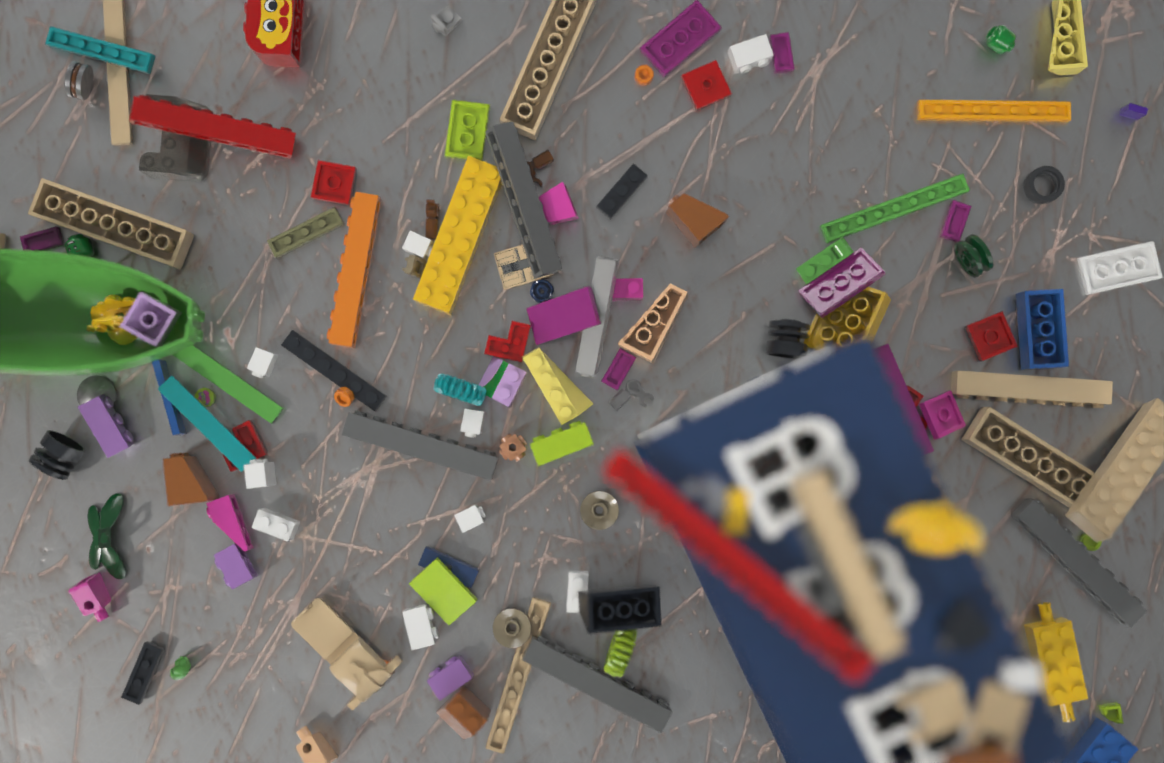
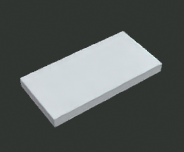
[1077,241,1163,295]

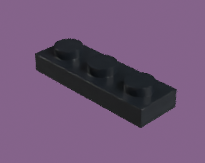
[596,163,648,220]
[121,641,165,705]

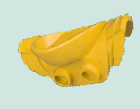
[87,294,138,345]
[889,503,982,554]

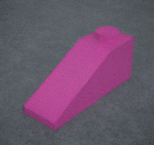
[206,494,254,552]

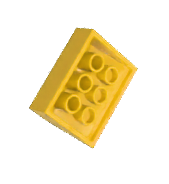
[803,287,891,351]

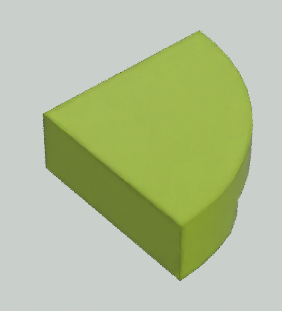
[1098,703,1124,724]

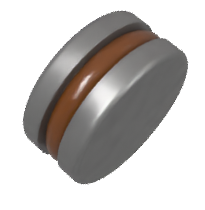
[65,61,93,100]

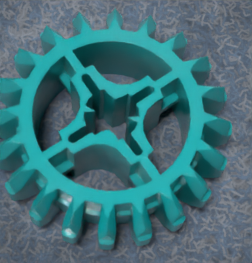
[433,373,487,406]

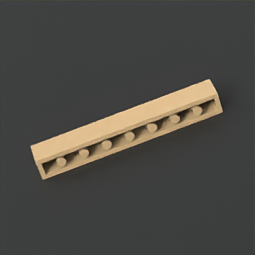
[951,371,1113,408]

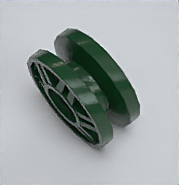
[954,234,994,278]

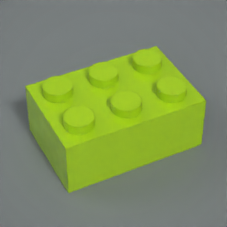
[530,420,593,466]

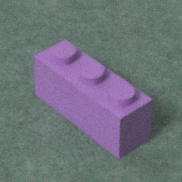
[78,393,134,458]

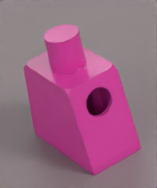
[538,182,579,225]
[68,572,111,622]

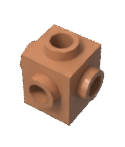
[499,433,527,461]

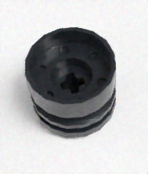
[766,319,810,359]
[29,430,85,480]

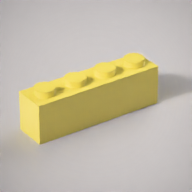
[1048,0,1088,75]
[522,347,593,425]

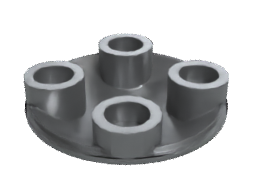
[77,375,118,405]

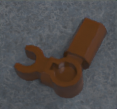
[526,150,554,188]
[425,199,440,240]

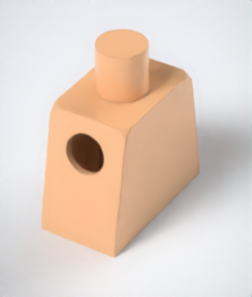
[296,725,338,763]

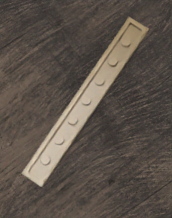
[103,0,133,146]
[485,597,551,754]

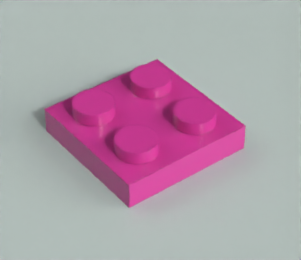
[919,390,966,440]

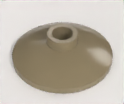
[580,491,619,530]
[493,608,531,648]

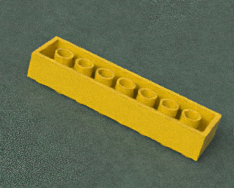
[413,156,502,315]

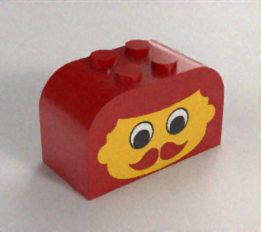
[243,0,304,68]

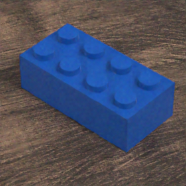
[1016,289,1069,370]
[1061,718,1138,763]

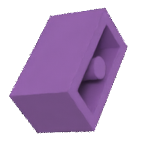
[214,543,258,589]
[427,655,474,701]

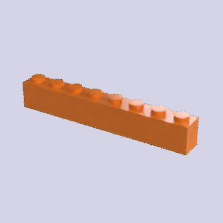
[327,192,381,348]

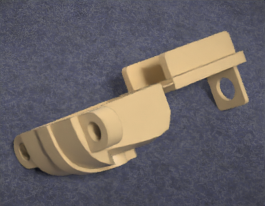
[291,597,403,710]

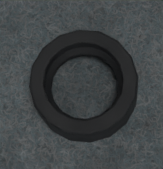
[1024,166,1065,204]

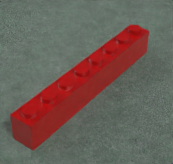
[129,95,296,159]

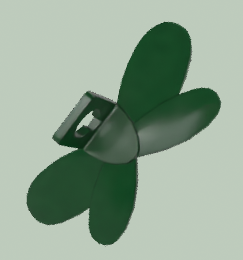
[87,493,126,579]

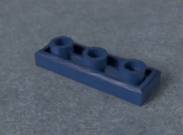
[418,546,480,588]

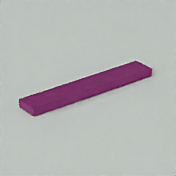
[875,344,934,455]

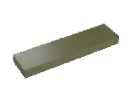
[267,207,345,258]

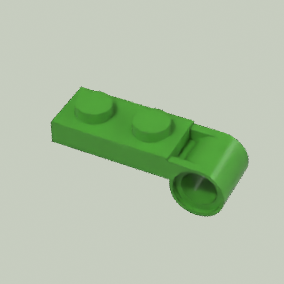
[796,237,854,285]

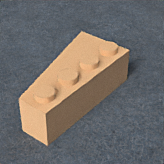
[617,283,688,363]

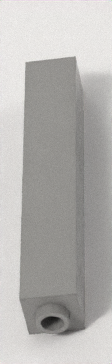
[575,256,620,377]

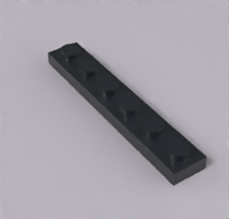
[281,330,387,412]

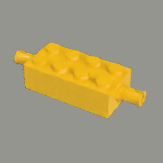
[1024,602,1088,722]

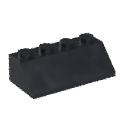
[578,585,662,634]

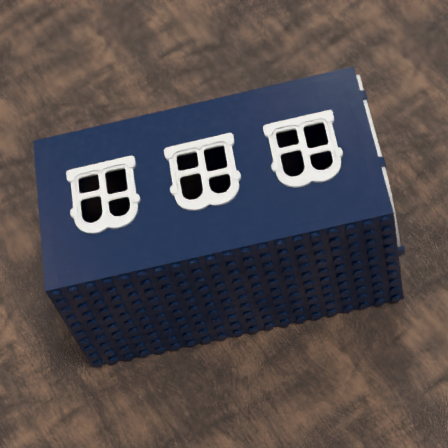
[634,336,1072,763]

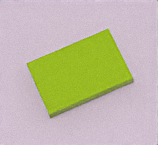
[445,100,490,161]
[409,557,477,625]

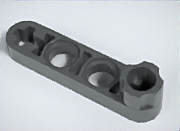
[796,523,847,616]

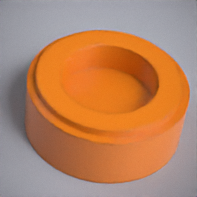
[635,65,654,85]
[334,387,354,407]

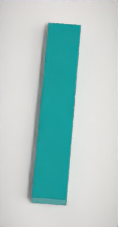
[45,26,156,74]
[158,375,256,472]

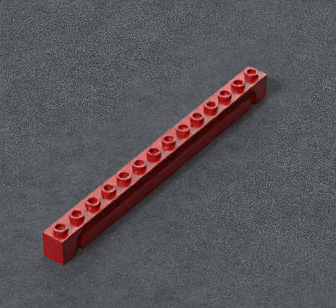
[602,447,876,684]

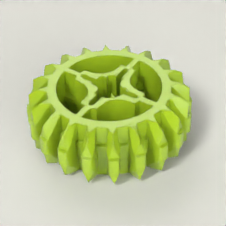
[604,629,637,677]

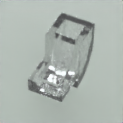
[681,474,730,513]

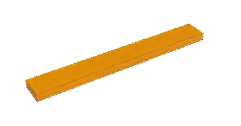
[918,100,1071,122]

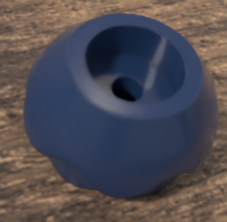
[530,279,554,303]

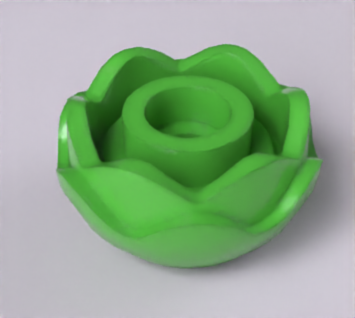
[170,656,191,680]

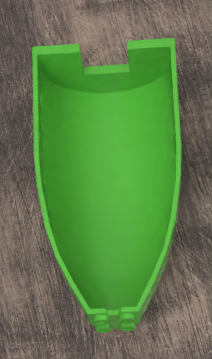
[0,249,205,376]

